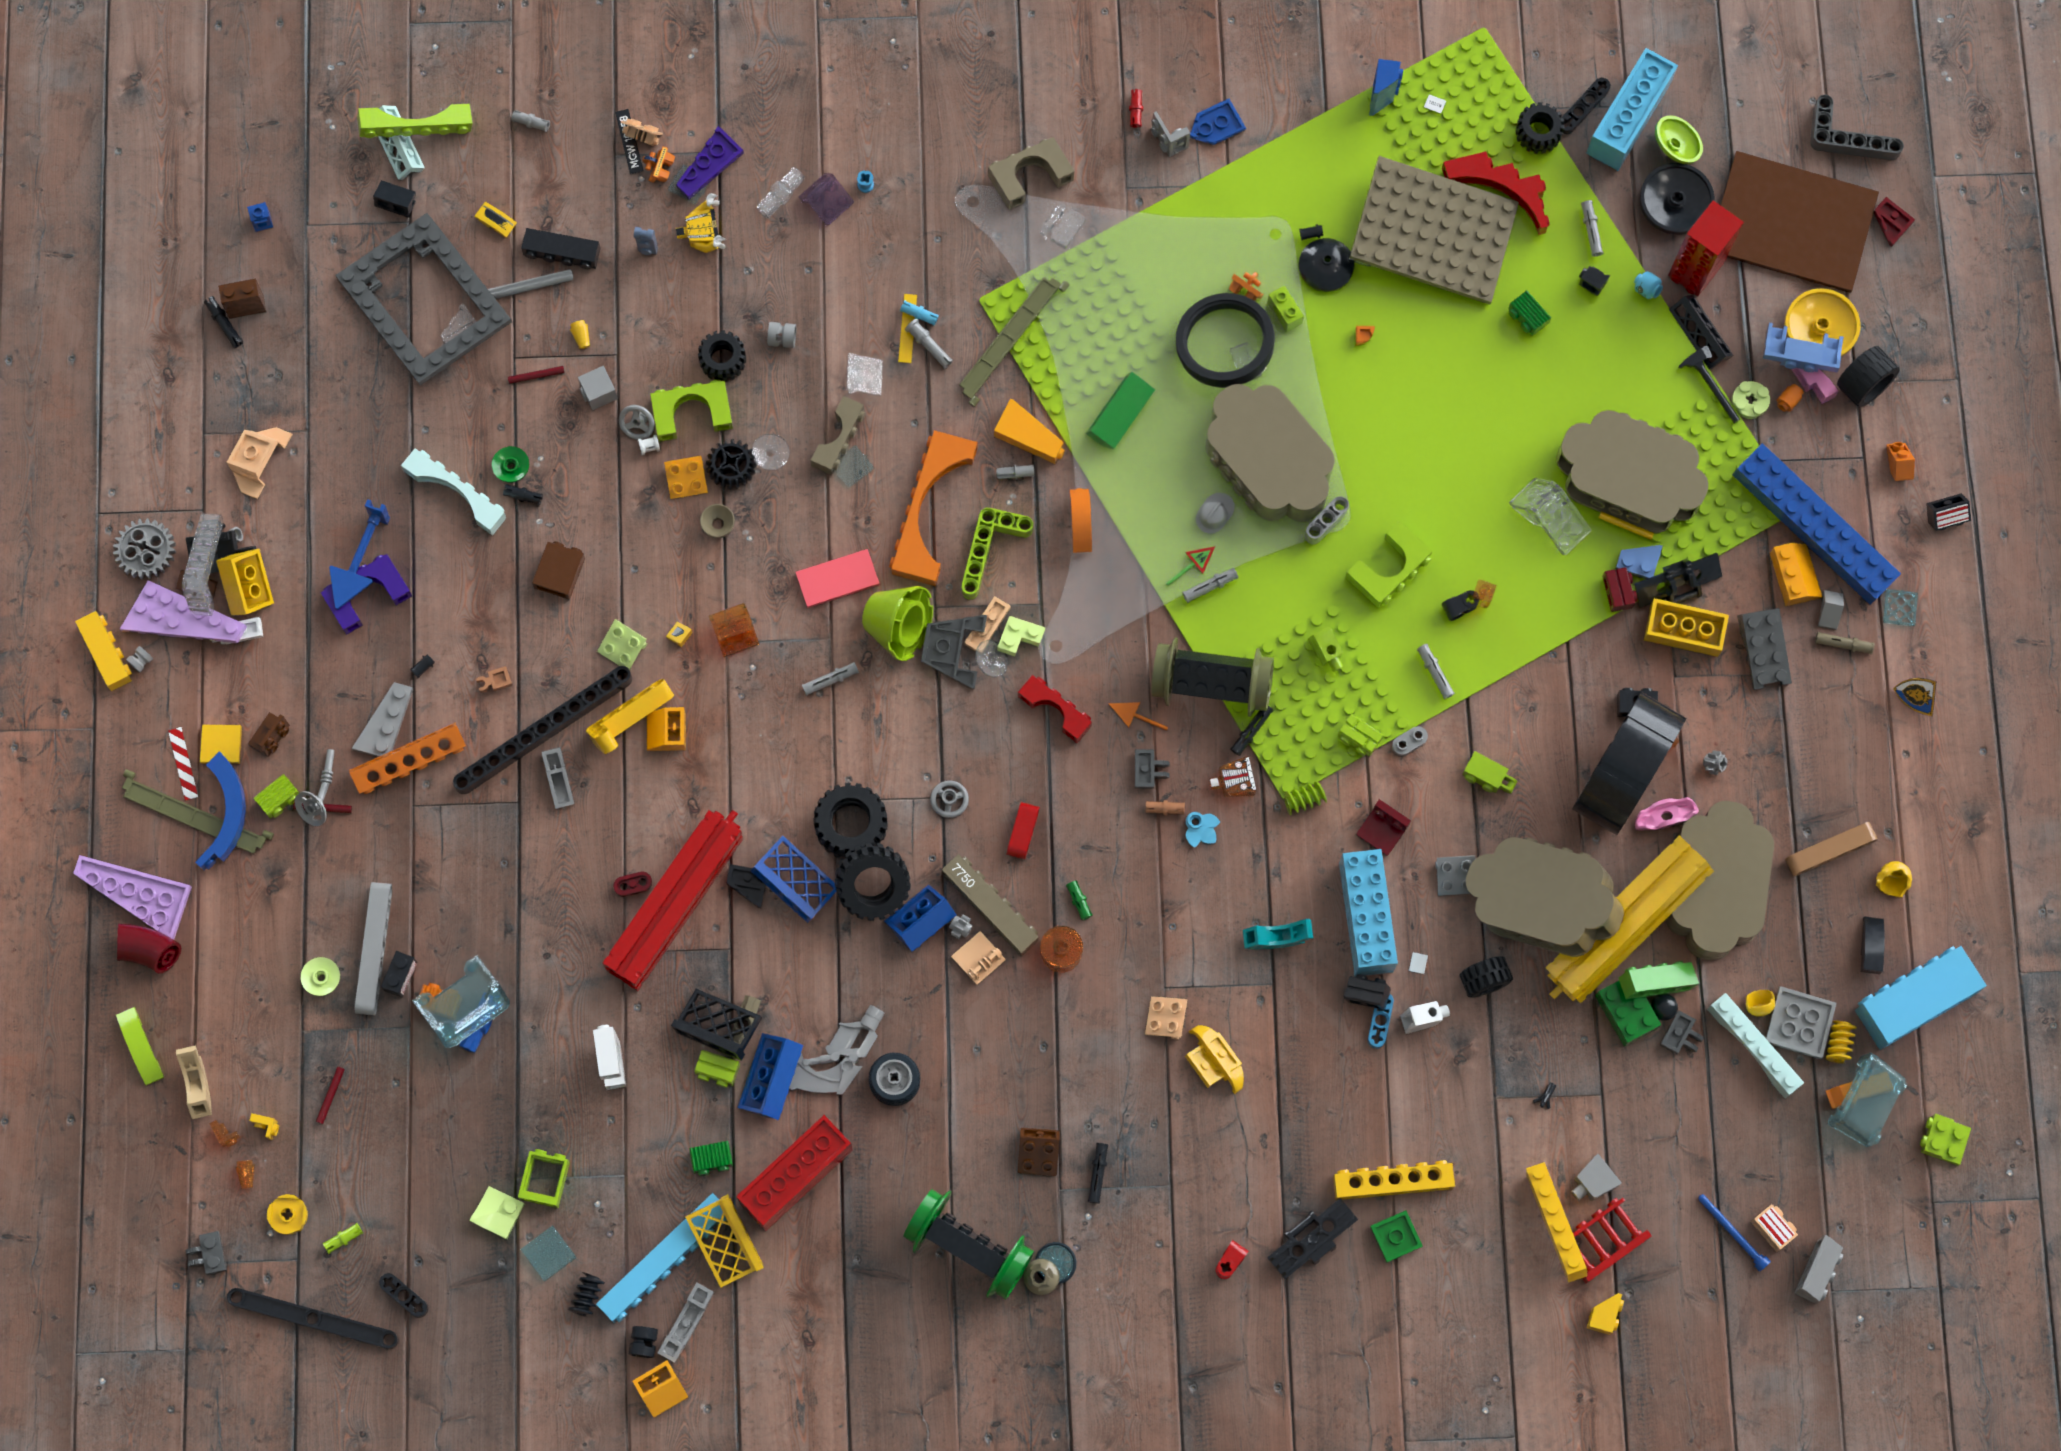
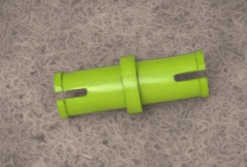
[322,1223,364,1254]

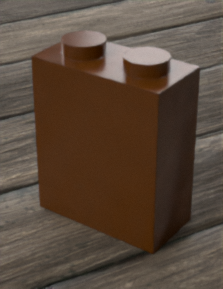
[218,278,266,319]
[532,541,585,600]

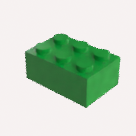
[1595,981,1661,1047]

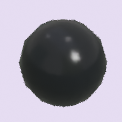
[1651,994,1678,1021]

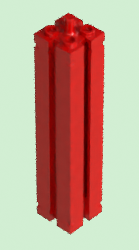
[602,810,743,991]

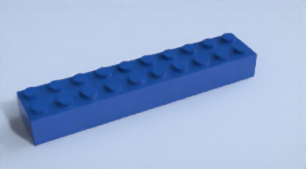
[1732,443,1901,605]

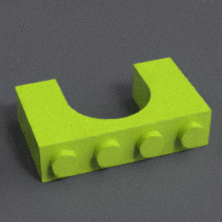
[650,380,733,442]
[1345,521,1432,608]

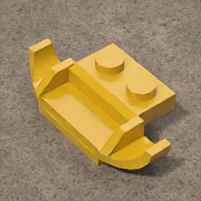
[1185,1025,1244,1094]

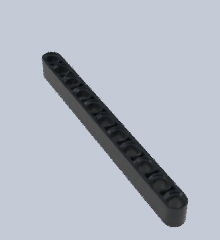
[453,666,632,794]

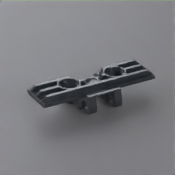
[1634,553,1722,608]
[1267,1198,1358,1279]

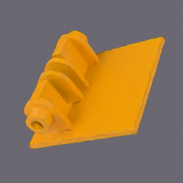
[664,456,708,499]

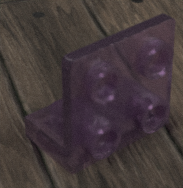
[799,173,854,225]

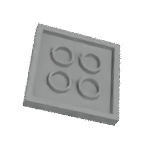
[1765,986,1837,1059]

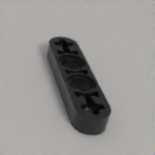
[1561,77,1611,134]

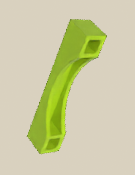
[357,104,473,138]

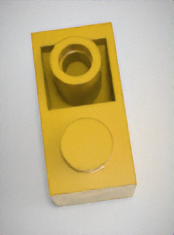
[1587,1293,1624,1335]

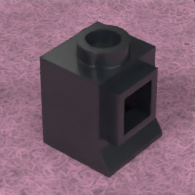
[1579,266,1610,296]

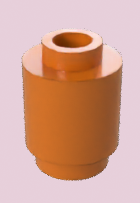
[1776,384,1804,412]

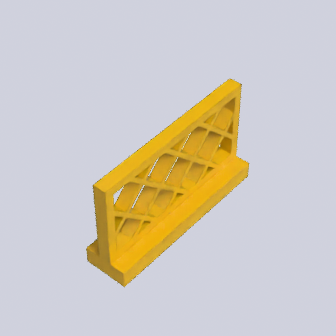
[685,1194,764,1288]

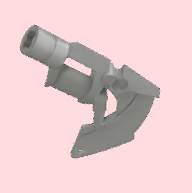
[789,1005,885,1095]

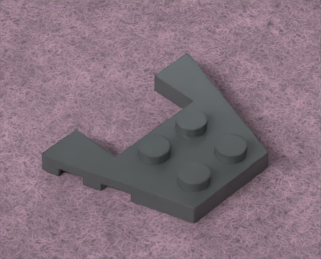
[921,615,987,689]

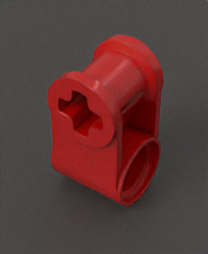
[1215,1240,1249,1279]

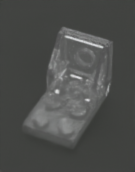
[1509,478,1592,555]

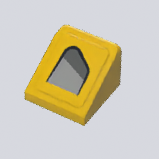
[666,622,693,647]

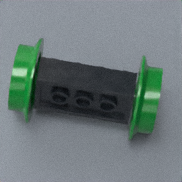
[903,1189,1034,1300]

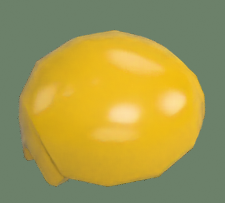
[1746,990,1775,1016]

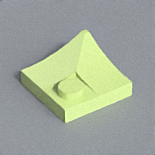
[469,1186,525,1239]

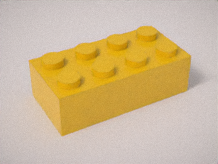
[1644,598,1729,657]

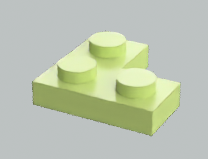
[997,616,1045,656]

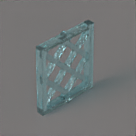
[1883,589,1918,626]

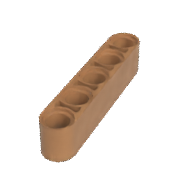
[1785,822,1878,877]

